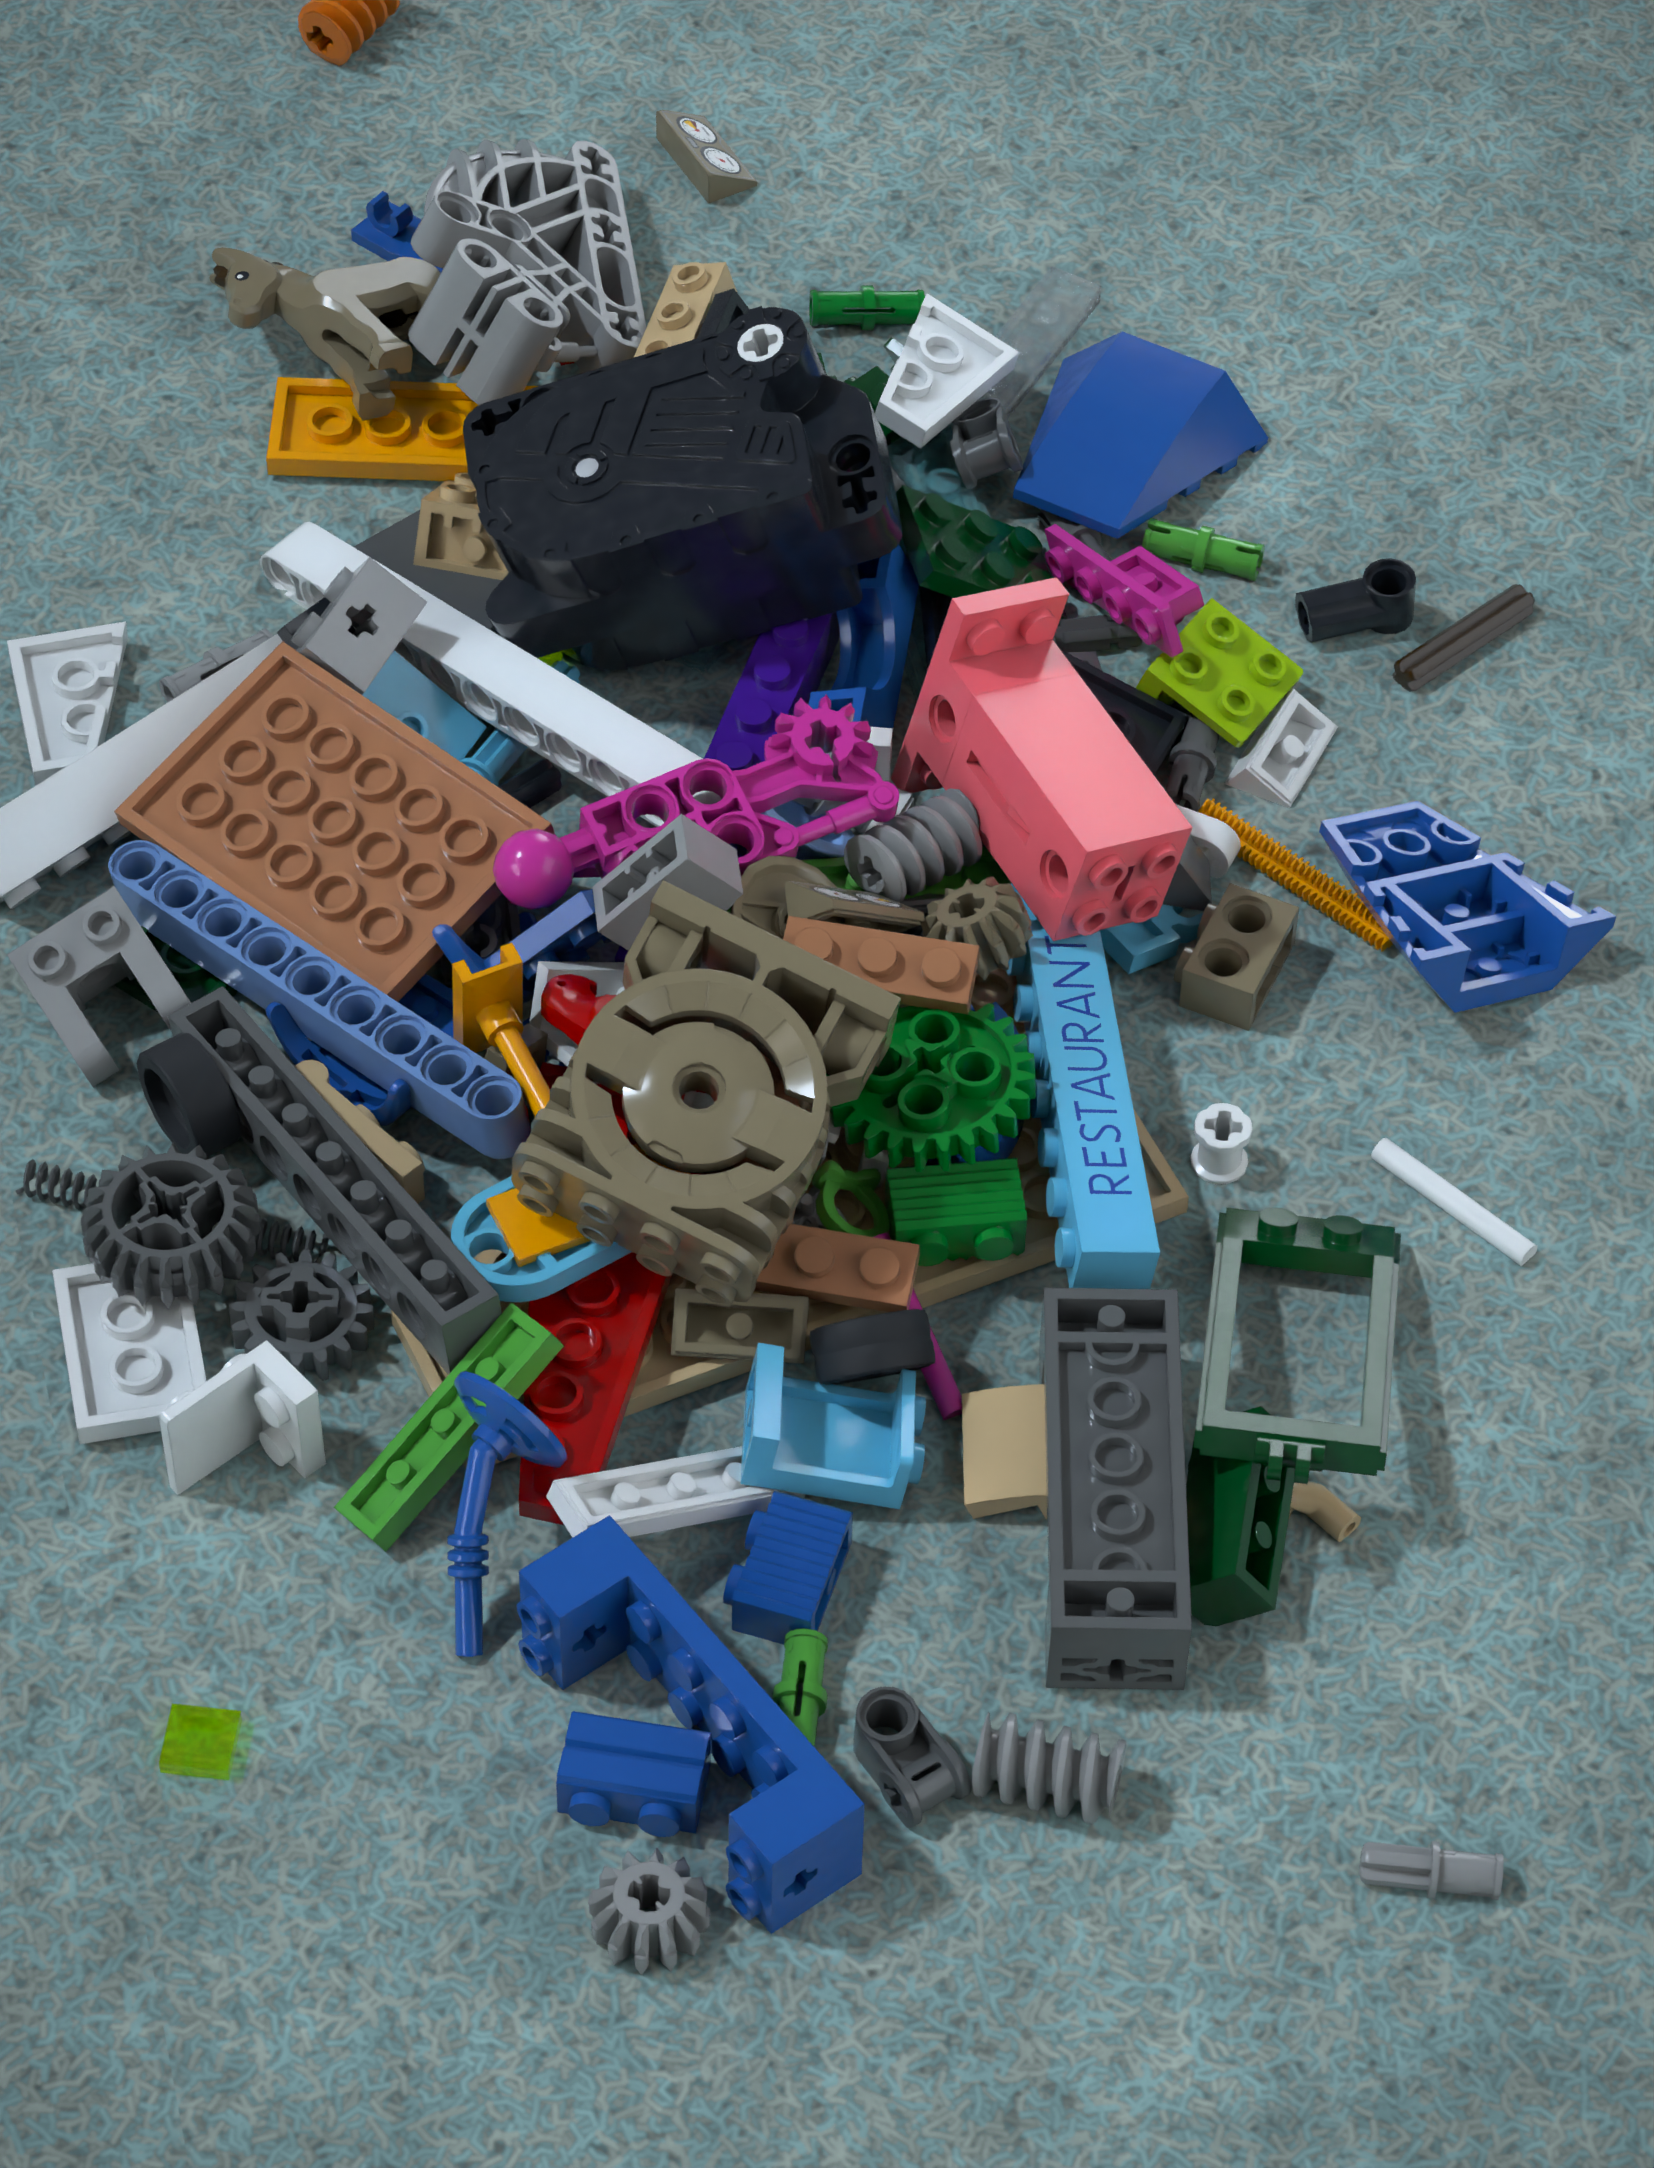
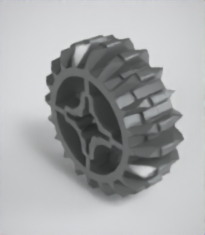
[81,1142,261,1309]

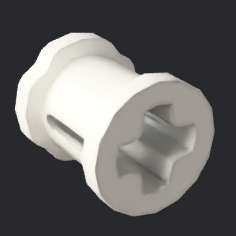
[1190,1103,1252,1184]

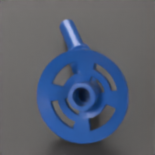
[447,1371,567,1657]

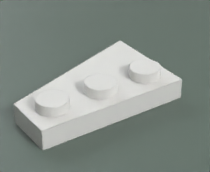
[7,621,128,786]

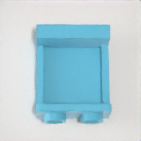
[740,1343,926,1509]

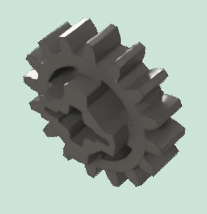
[229,1250,375,1381]

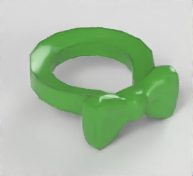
[812,1160,890,1237]

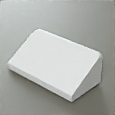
[1224,689,1338,808]

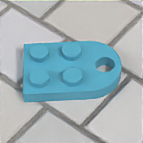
[451,1176,632,1302]

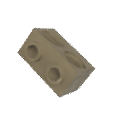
[1174,883,1299,1031]

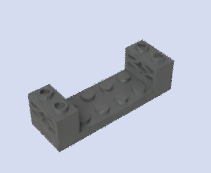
[1039,1288,1192,1690]

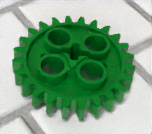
[826,1003,1036,1172]

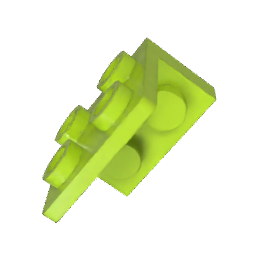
[1136,597,1303,748]

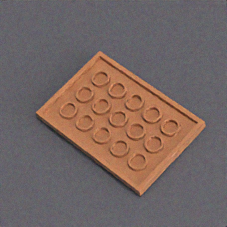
[114,641,555,1002]

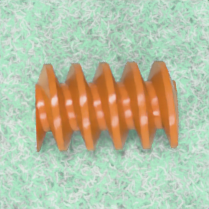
[298,0,400,66]

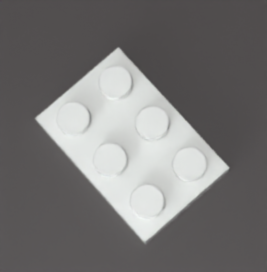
[52,1263,206,1444]

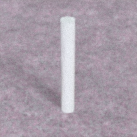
[1371,1138,1537,1266]

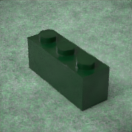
[1186,1406,1295,1627]

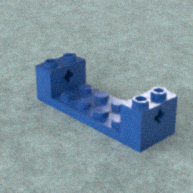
[516,1515,865,1934]

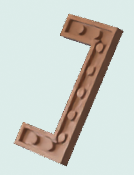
[734,916,980,1312]

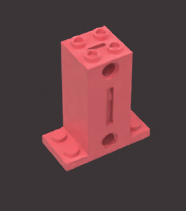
[891,577,1193,941]

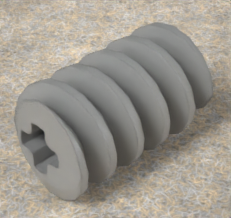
[844,788,982,902]
[972,1712,1126,1825]

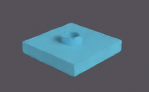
[362,650,487,761]

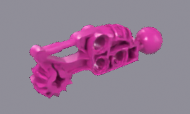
[493,694,899,910]

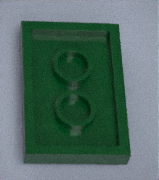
[896,485,1068,626]

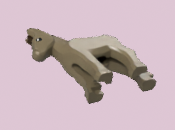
[209,247,441,421]

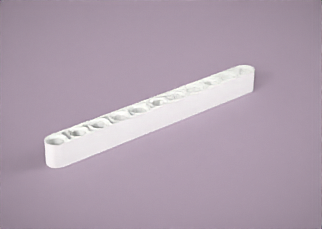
[260,522,722,827]

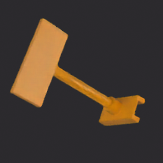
[452,943,690,1268]

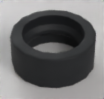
[137,1033,242,1157]

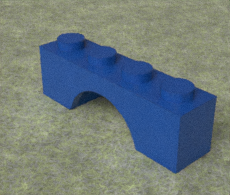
[808,544,919,729]

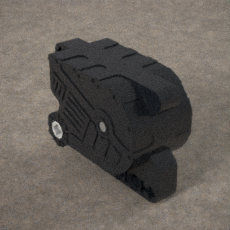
[463,306,902,670]

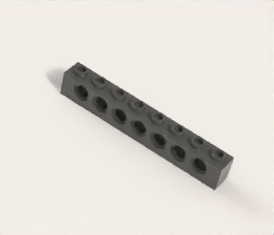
[168,987,502,1375]

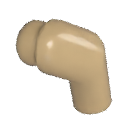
[1289,1481,1361,1542]

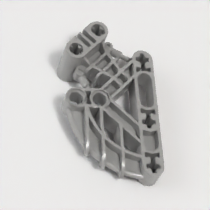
[408,139,647,405]

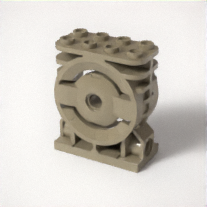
[511,880,901,1307]

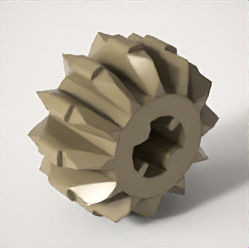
[920,877,1033,980]

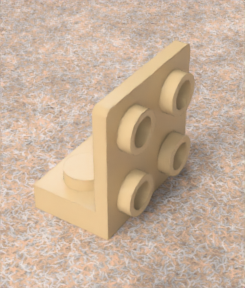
[413,473,508,580]

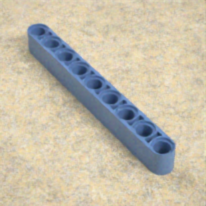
[108,840,531,1159]

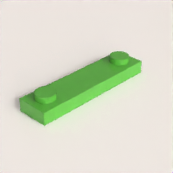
[334,1302,564,1552]

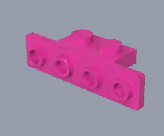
[1044,524,1204,658]

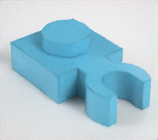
[1100,904,1203,974]

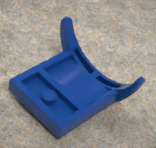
[432,889,612,1004]
[266,973,453,1126]

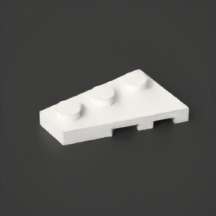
[875,294,1019,449]

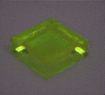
[159,1703,242,1780]

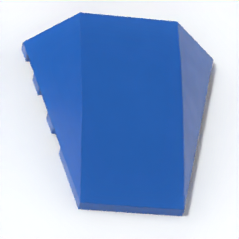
[1013,331,1268,539]
[1319,801,1616,1013]

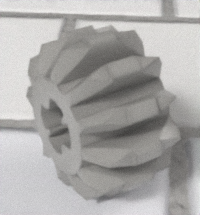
[588,1847,710,1975]

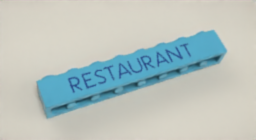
[1006,883,1160,1289]

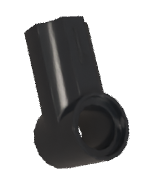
[1295,558,1416,643]

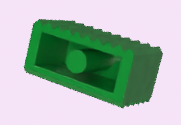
[885,1158,1027,1267]

